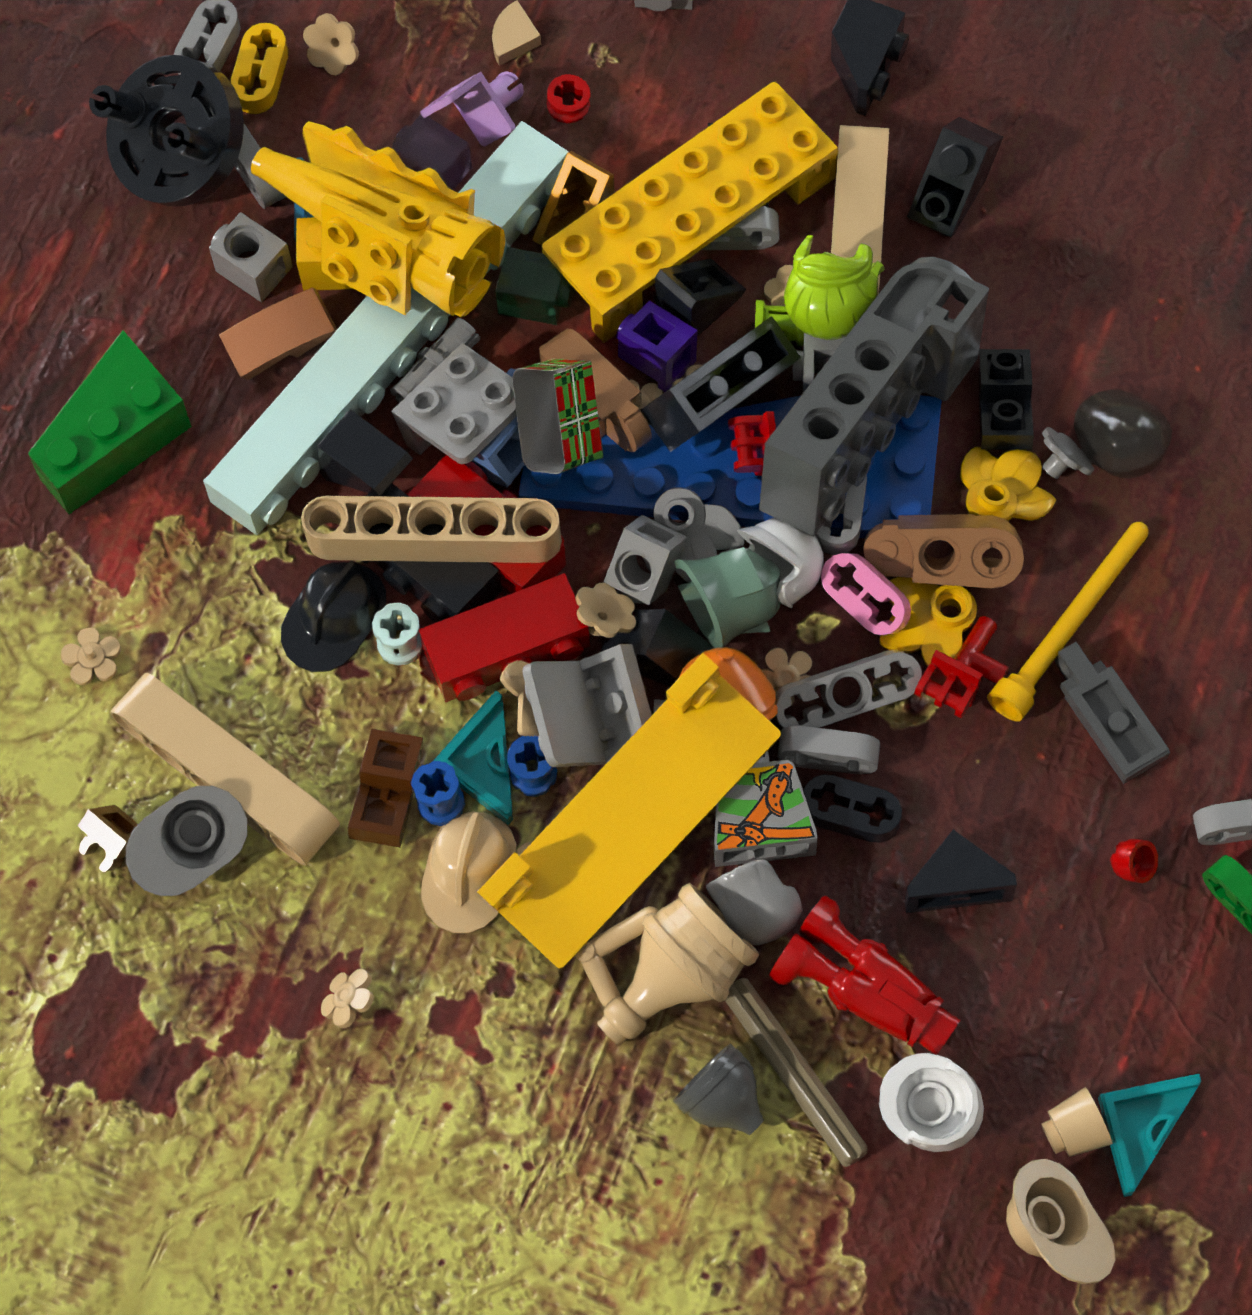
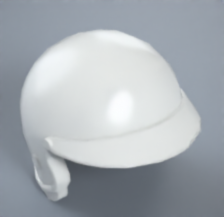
[737,518,824,608]
[879,1053,984,1152]

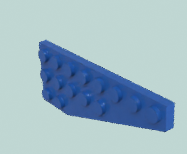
[519,395,942,539]

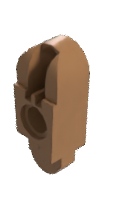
[539,328,652,452]
[864,514,1024,588]

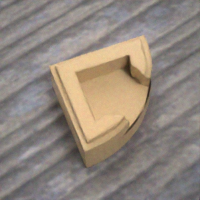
[492,0,541,66]

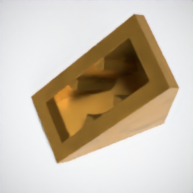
[532,151,615,246]

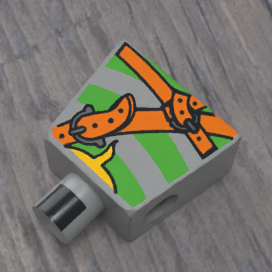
[714,751,817,867]

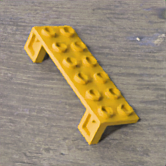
[542,82,838,343]
[477,653,781,969]

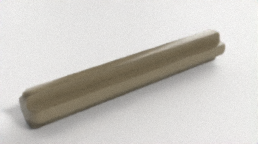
[725,978,868,1167]

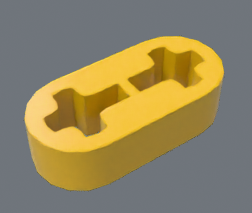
[231,23,288,114]

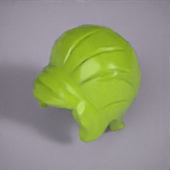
[784,235,885,340]

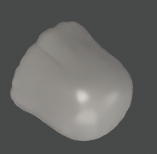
[706,859,803,945]

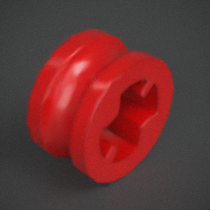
[547,74,590,123]

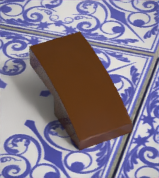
[348,729,423,848]

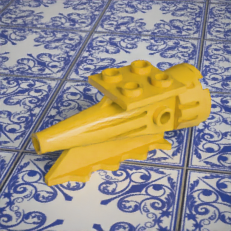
[251,121,505,317]

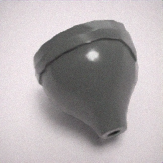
[673,1043,764,1135]

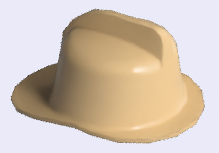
[421,811,516,934]
[1006,1159,1115,1284]

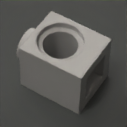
[209,212,293,303]
[603,515,688,605]

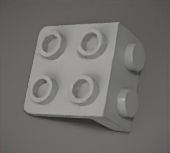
[391,343,517,464]
[522,644,652,767]

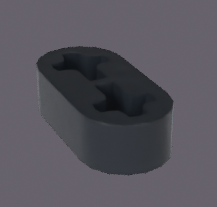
[803,775,902,843]

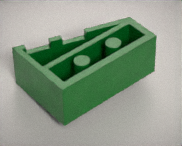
[28,330,192,514]

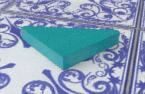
[433,691,513,825]
[1098,1074,1201,1197]

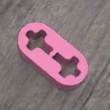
[821,553,911,635]

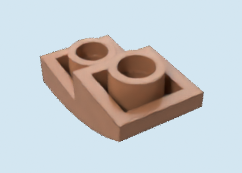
[219,288,337,380]

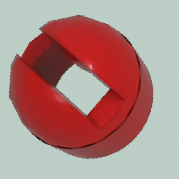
[1110,839,1158,883]

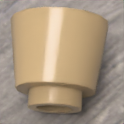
[1041,1087,1113,1157]

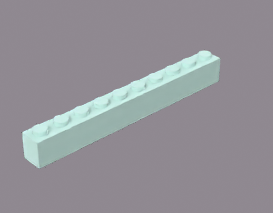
[203,121,569,536]

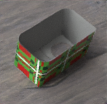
[512,359,603,474]

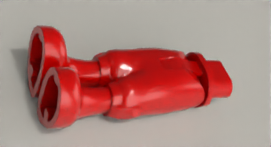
[769,895,961,1055]

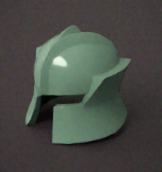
[673,547,781,648]

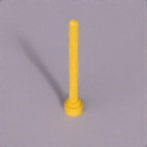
[987,522,1149,722]

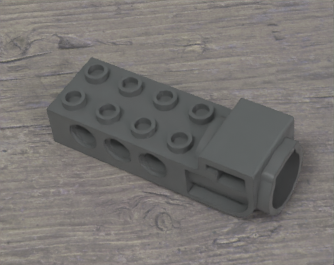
[759,257,989,536]

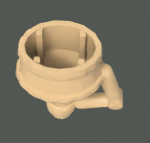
[575,883,759,1046]

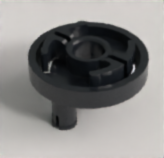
[89,55,244,207]

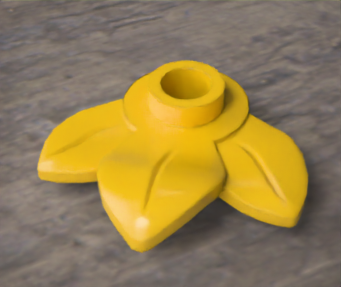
[960,446,1056,521]
[879,577,977,666]

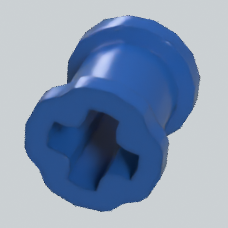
[507,736,557,797]
[411,761,465,826]

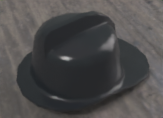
[281,560,386,672]

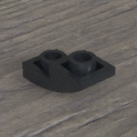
[979,349,1034,450]

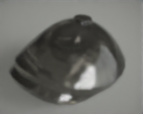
[1074,389,1172,479]

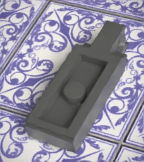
[1055,642,1170,784]

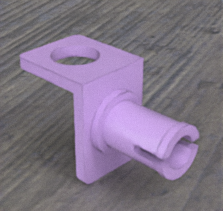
[420,71,524,146]

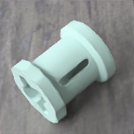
[372,603,423,666]

